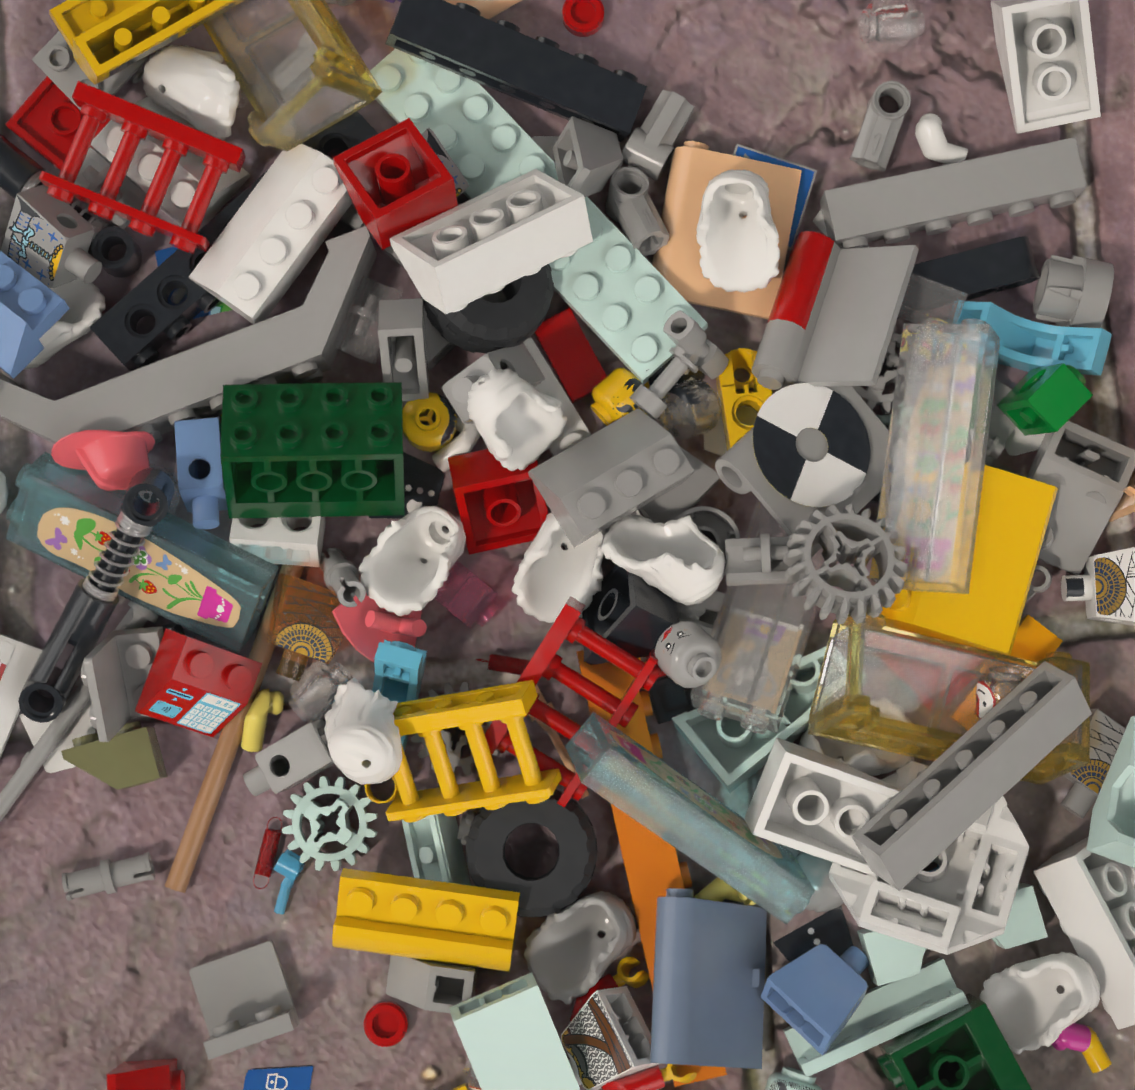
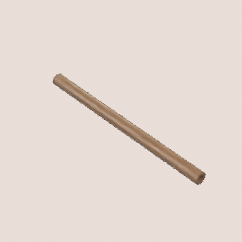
[165,565,305,893]

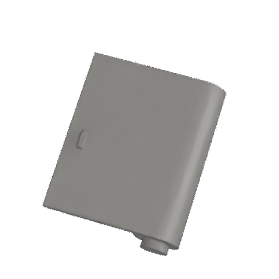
[715,386,908,557]

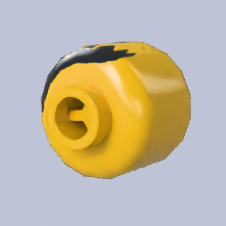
[590,367,650,426]
[402,392,457,452]

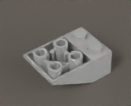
[1027,421,1135,575]

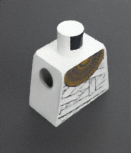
[1061,547,1135,626]

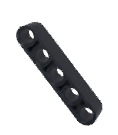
[897,236,1040,319]

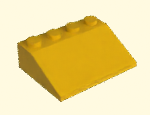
[876,463,1058,655]

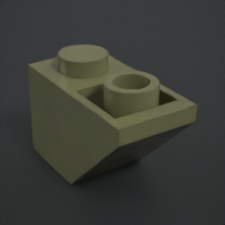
[61,721,168,790]

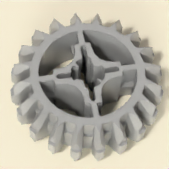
[783,503,908,625]

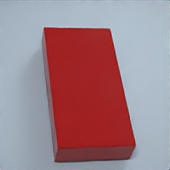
[534,307,607,404]

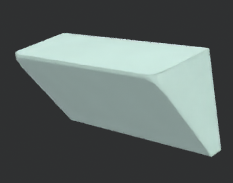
[402,813,471,886]

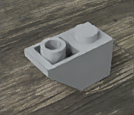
[386,955,478,1014]

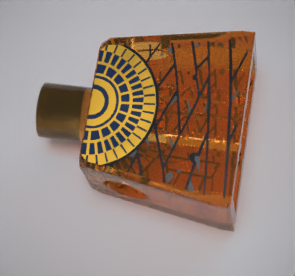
[266,573,345,682]

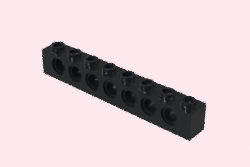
[89,100,378,371]

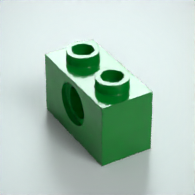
[997,363,1093,436]

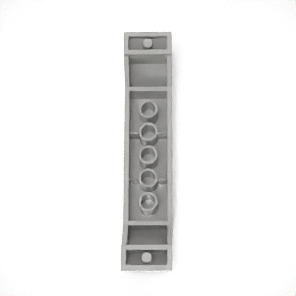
[0,226,377,445]

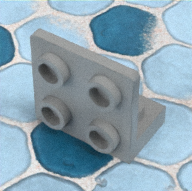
[81,626,164,742]
[189,941,300,1060]

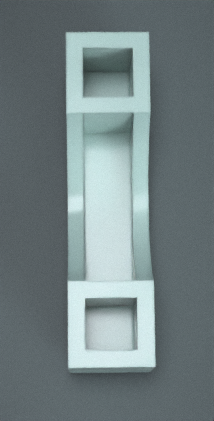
[857,883,1048,986]

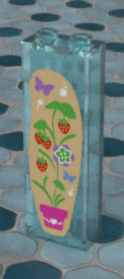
[6,452,279,654]
[565,712,815,925]

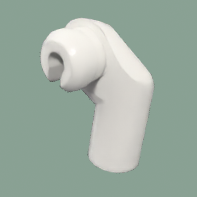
[915,113,968,165]
[432,417,481,472]

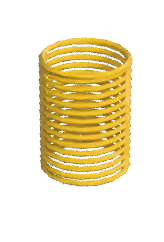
[364,776,399,804]

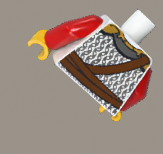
[561,957,697,1090]

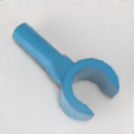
[273,849,305,914]

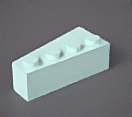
[672,641,865,793]

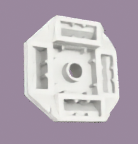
[829,761,1029,955]

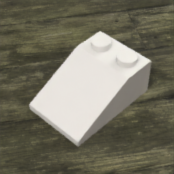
[991,0,1101,134]
[744,737,902,877]

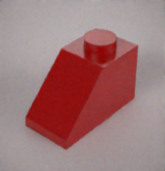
[106,1058,185,1090]

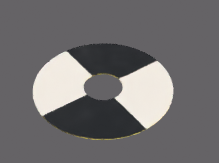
[752,383,870,507]

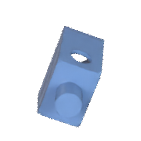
[174,417,228,529]
[761,944,869,1056]

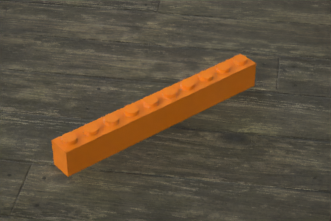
[576,650,727,1087]

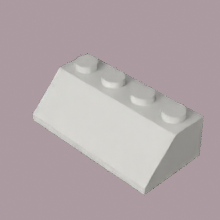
[189,139,353,324]
[390,169,593,314]
[1033,837,1135,1030]

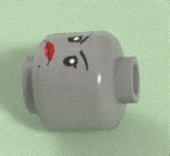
[655,622,722,688]

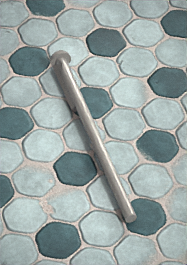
[0,598,159,822]

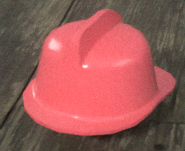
[51,430,155,491]

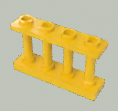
[385,680,562,823]

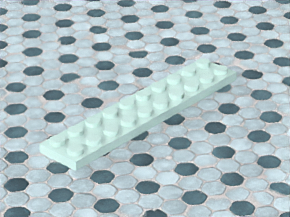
[360,49,708,385]

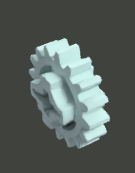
[282,776,378,871]

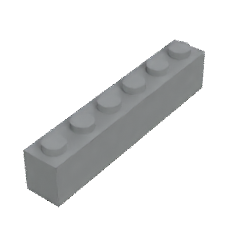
[820,137,1087,249]
[852,661,1092,891]

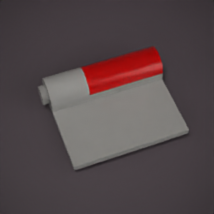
[752,231,919,390]

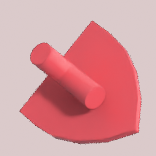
[332,594,427,663]

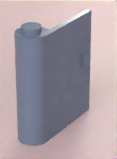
[650,888,767,1069]

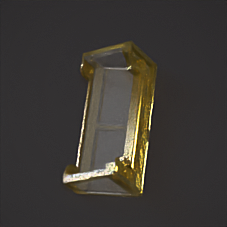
[203,0,383,151]
[808,613,1090,785]

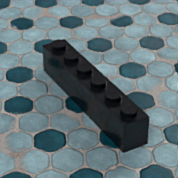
[385,0,647,142]

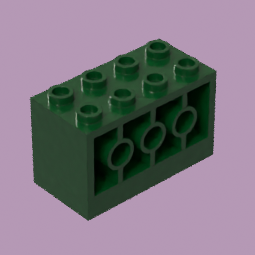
[220,382,405,519]
[877,993,1032,1090]

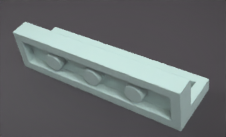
[783,957,969,1078]

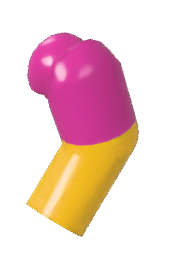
[1051,1023,1112,1073]

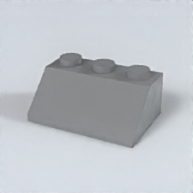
[528,408,694,547]

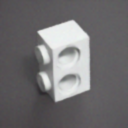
[229,516,326,567]

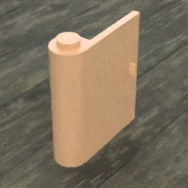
[652,141,802,319]

